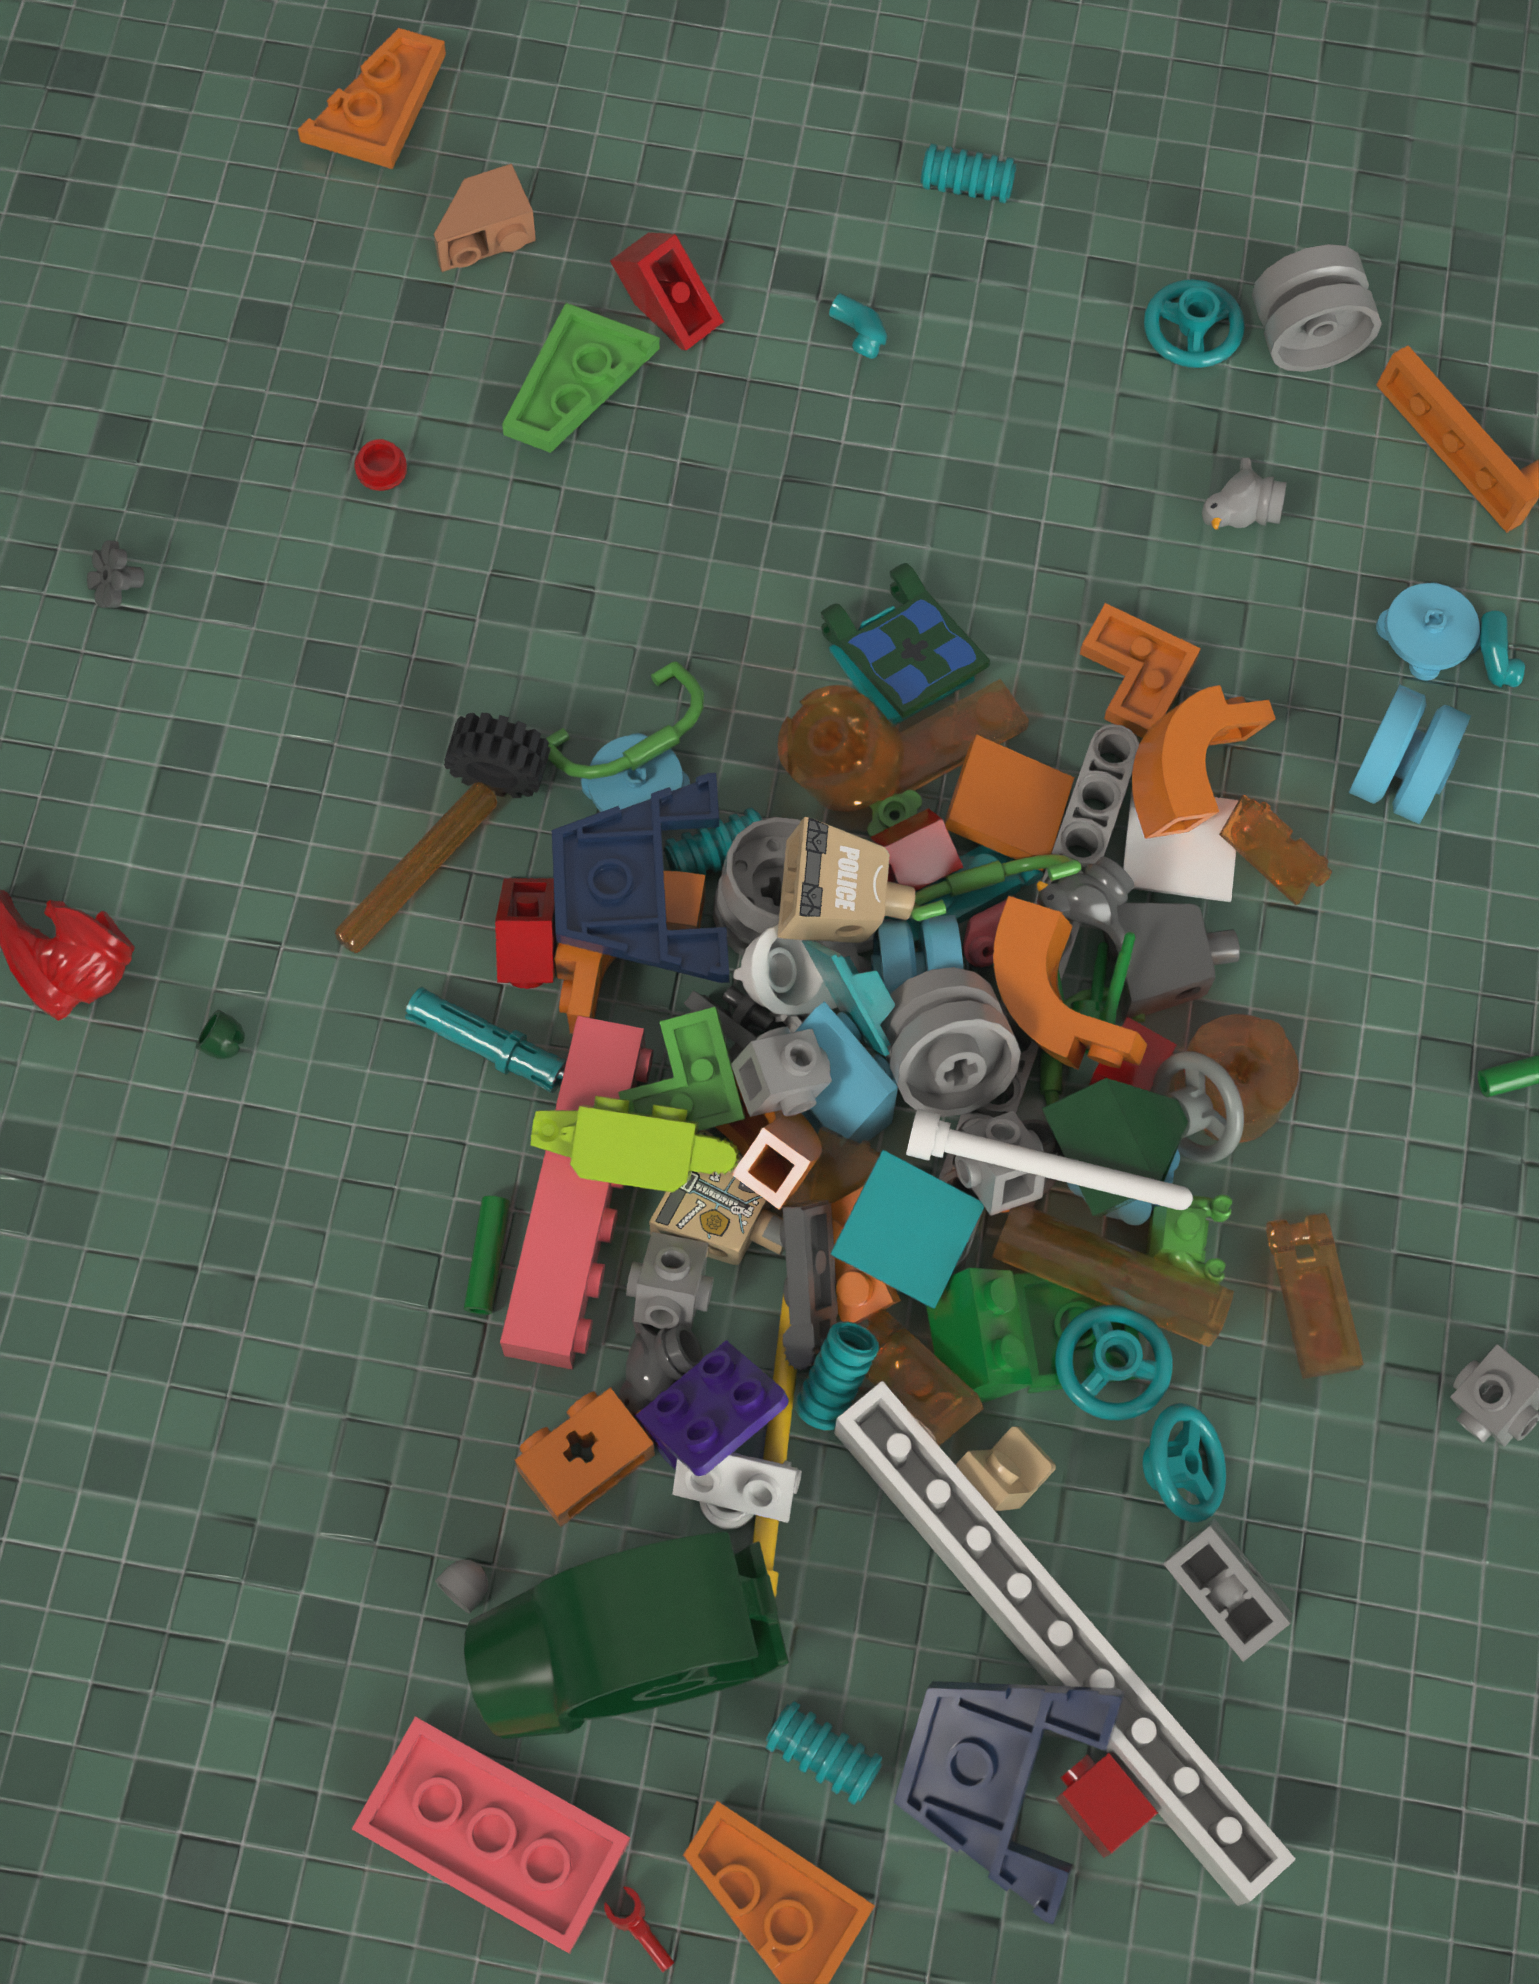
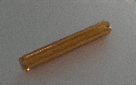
[335,782,498,953]

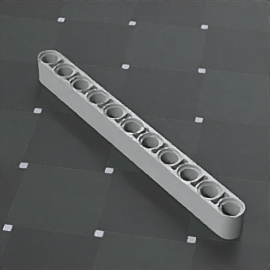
[939,724,1139,1276]

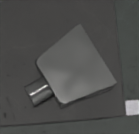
[1102,903,1240,1021]

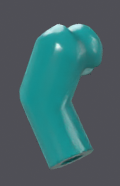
[829,293,887,359]
[1480,611,1525,688]

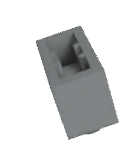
[1163,1518,1293,1662]

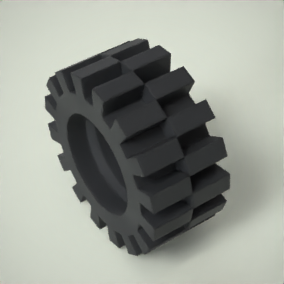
[444,712,551,798]

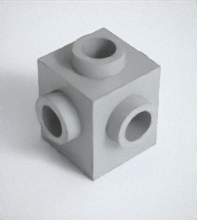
[731,1027,832,1117]
[955,1111,1045,1216]
[626,1232,714,1330]
[1450,1344,1539,1447]

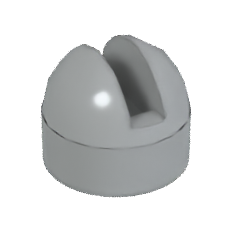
[435,1560,488,1614]

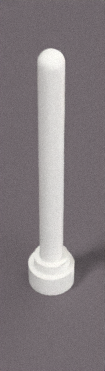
[906,1109,1193,1210]

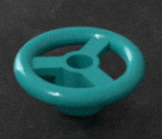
[1144,279,1245,368]
[1055,1305,1173,1421]
[1143,1403,1226,1523]

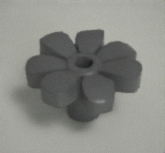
[87,540,144,608]

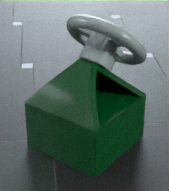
[1042,1051,1244,1218]

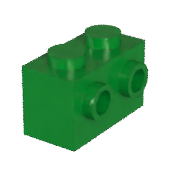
[926,1268,1033,1403]

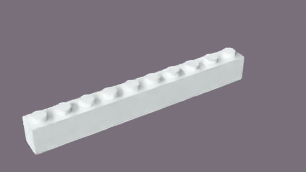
[834,1381,1296,1906]

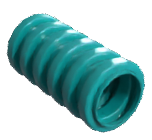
[921,143,1016,203]
[664,807,763,877]
[794,1322,879,1430]
[766,1701,883,1805]

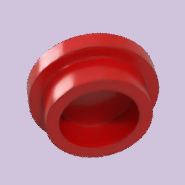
[354,439,407,491]

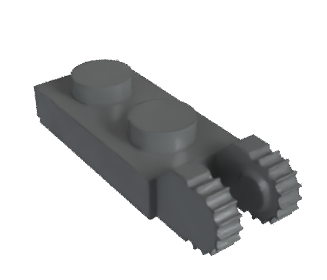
[780,1200,838,1371]

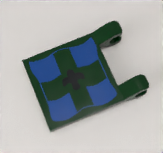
[821,563,990,719]

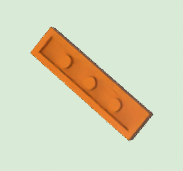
[1376,345,1539,533]

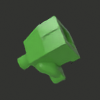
[1144,1194,1232,1286]

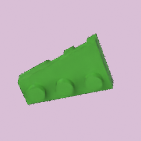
[502,303,660,453]

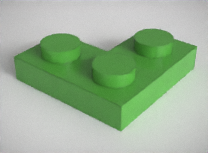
[618,1007,746,1131]

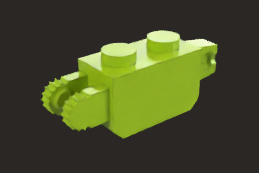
[531,1096,741,1192]

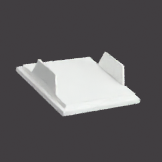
[1123,789,1241,902]

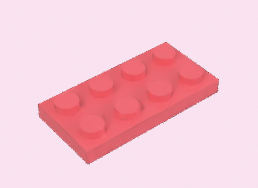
[352,1717,631,1954]

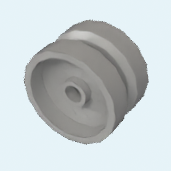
[1252,244,1382,372]
[880,967,1021,1117]

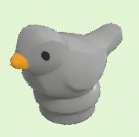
[1202,458,1287,529]

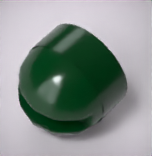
[196,1010,245,1059]

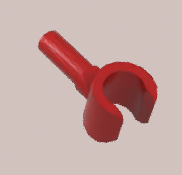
[604,1886,675,1973]

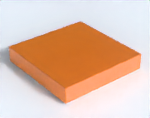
[944,734,1075,871]

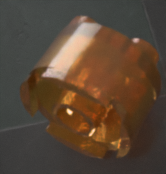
[778,685,904,812]
[1175,1014,1299,1143]

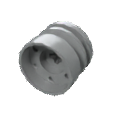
[713,817,801,956]

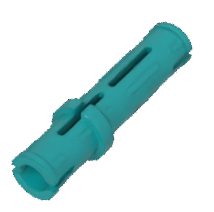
[405,987,567,1093]

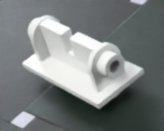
[672,1452,802,1523]

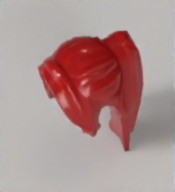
[0,890,135,1021]

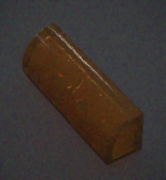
[992,1204,1234,1348]

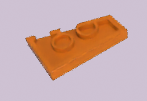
[298,28,446,169]
[683,1801,875,1984]

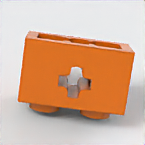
[515,1387,655,1527]

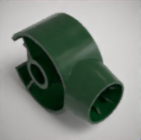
[464,1531,789,1739]

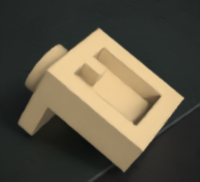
[956,1427,1056,1511]

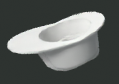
[732,925,860,1016]

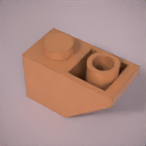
[434,163,536,272]

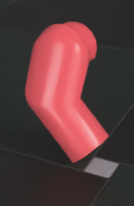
[962,896,1015,968]

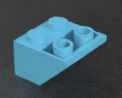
[795,1001,898,1163]

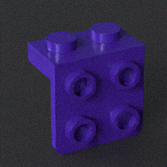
[635,1340,789,1476]

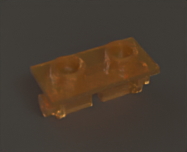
[1219,794,1332,905]

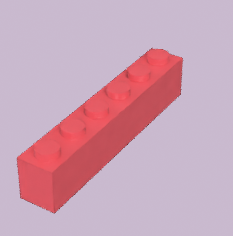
[500,1016,654,1370]

